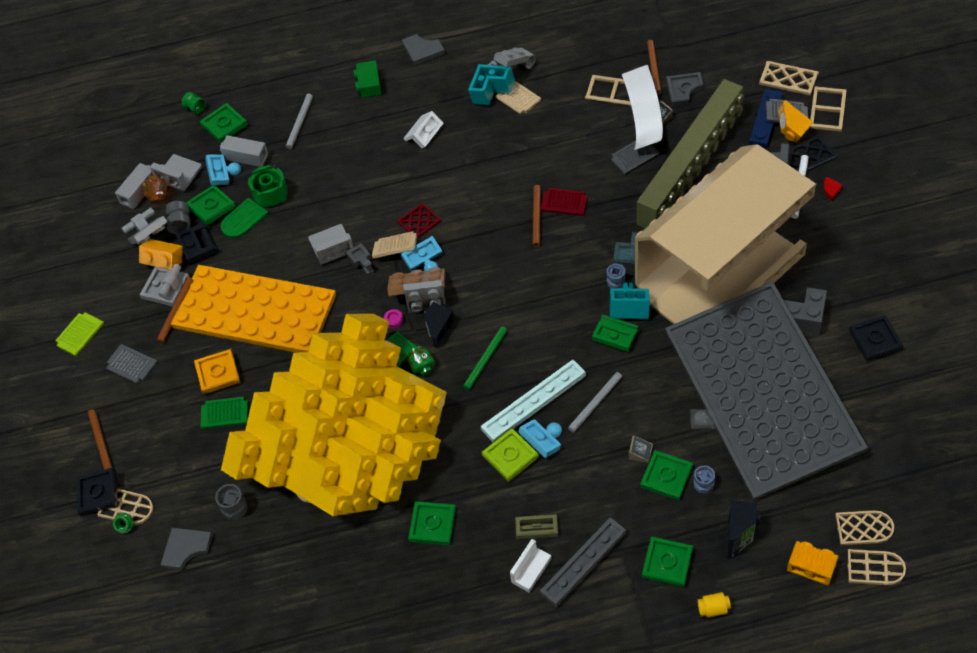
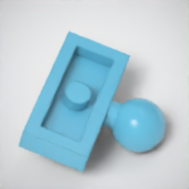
[205,154,242,185]
[401,236,442,271]
[518,419,562,458]

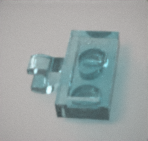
[614,232,638,264]

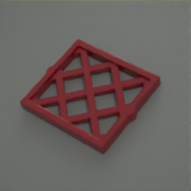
[397,203,441,239]

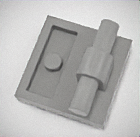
[121,207,167,245]
[140,264,190,307]
[403,280,446,312]

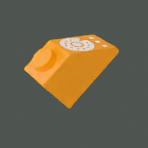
[778,100,813,144]

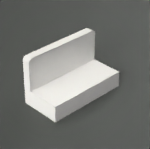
[403,111,443,148]
[510,539,552,593]

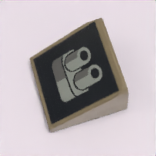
[659,101,673,125]
[629,436,653,463]

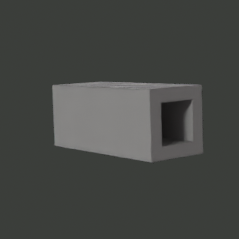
[220,136,268,167]
[115,163,157,209]

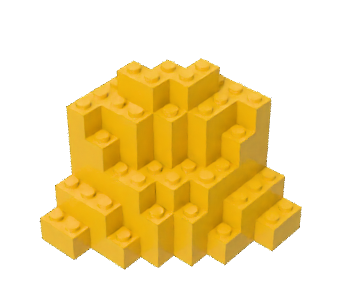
[221,314,447,516]

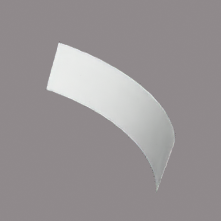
[622,65,663,150]

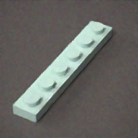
[481,360,586,443]

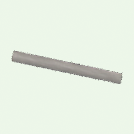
[286,94,313,149]
[568,372,622,433]

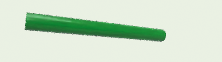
[463,327,507,390]

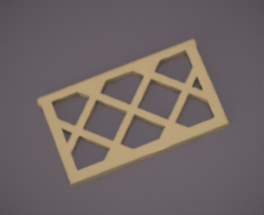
[759,61,819,96]

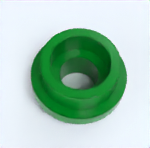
[113,513,134,533]

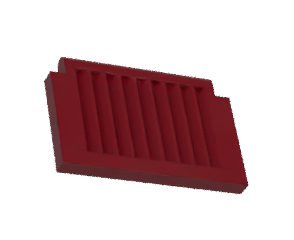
[540,188,587,216]

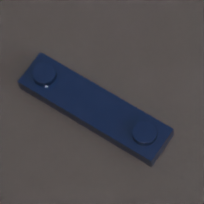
[749,89,782,149]

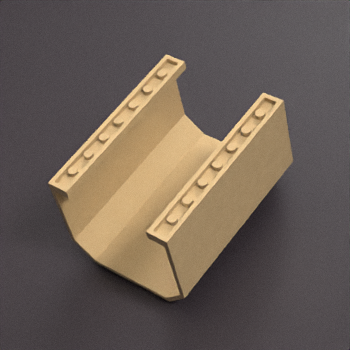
[635,144,816,324]

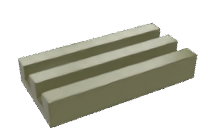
[515,514,558,539]

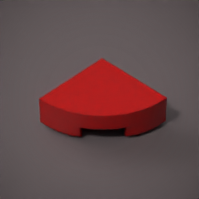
[824,177,843,200]

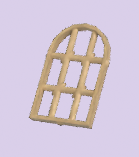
[97,489,154,525]
[847,549,906,585]

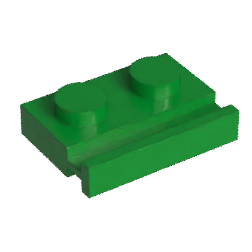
[592,314,638,352]

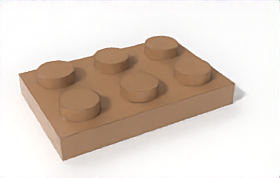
[387,267,446,296]

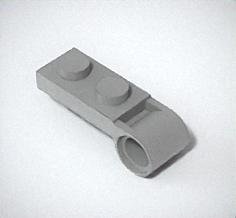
[493,47,536,69]

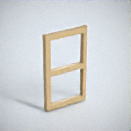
[585,75,631,106]
[809,86,846,132]

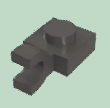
[346,243,374,276]

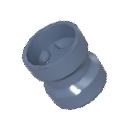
[607,264,626,288]
[693,465,715,494]

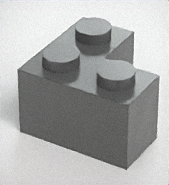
[785,288,827,335]

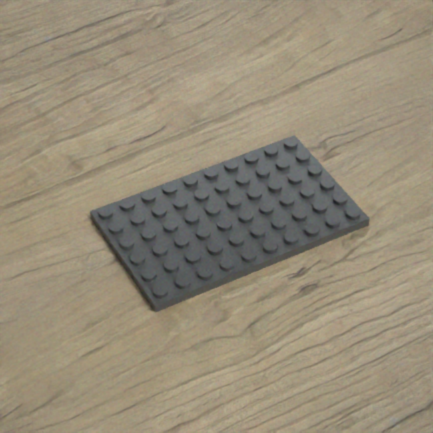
[665,281,868,500]

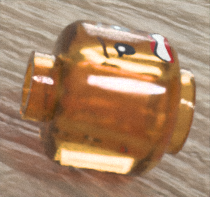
[143,175,167,201]

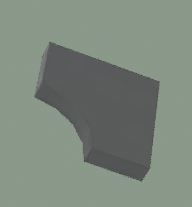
[402,34,445,65]
[666,72,704,106]
[161,528,213,570]

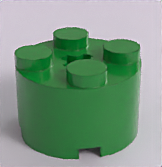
[248,165,288,208]

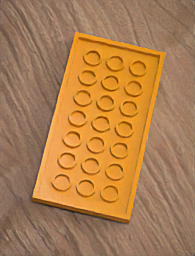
[171,265,336,353]

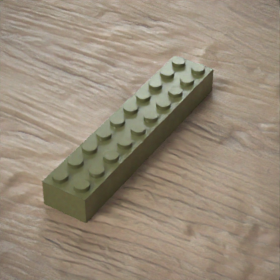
[637,79,744,228]

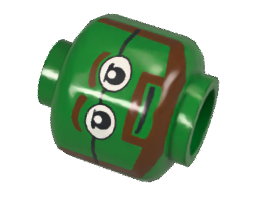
[406,346,435,376]

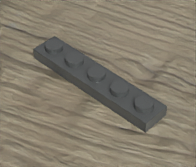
[540,518,626,607]

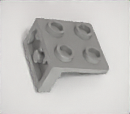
[150,154,202,191]
[308,224,353,265]

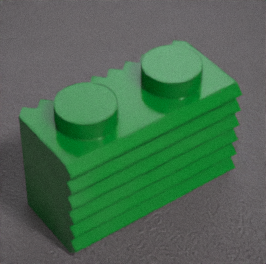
[354,60,381,98]

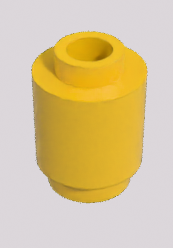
[697,592,731,618]

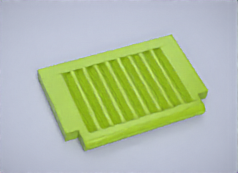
[55,312,104,356]

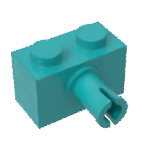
[609,282,650,319]

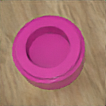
[384,309,403,329]

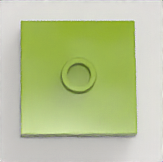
[482,428,539,482]

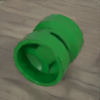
[182,92,206,114]

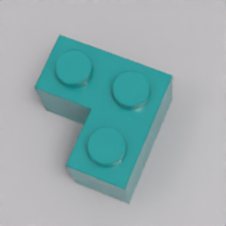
[468,64,515,105]

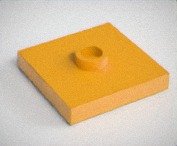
[194,349,241,395]

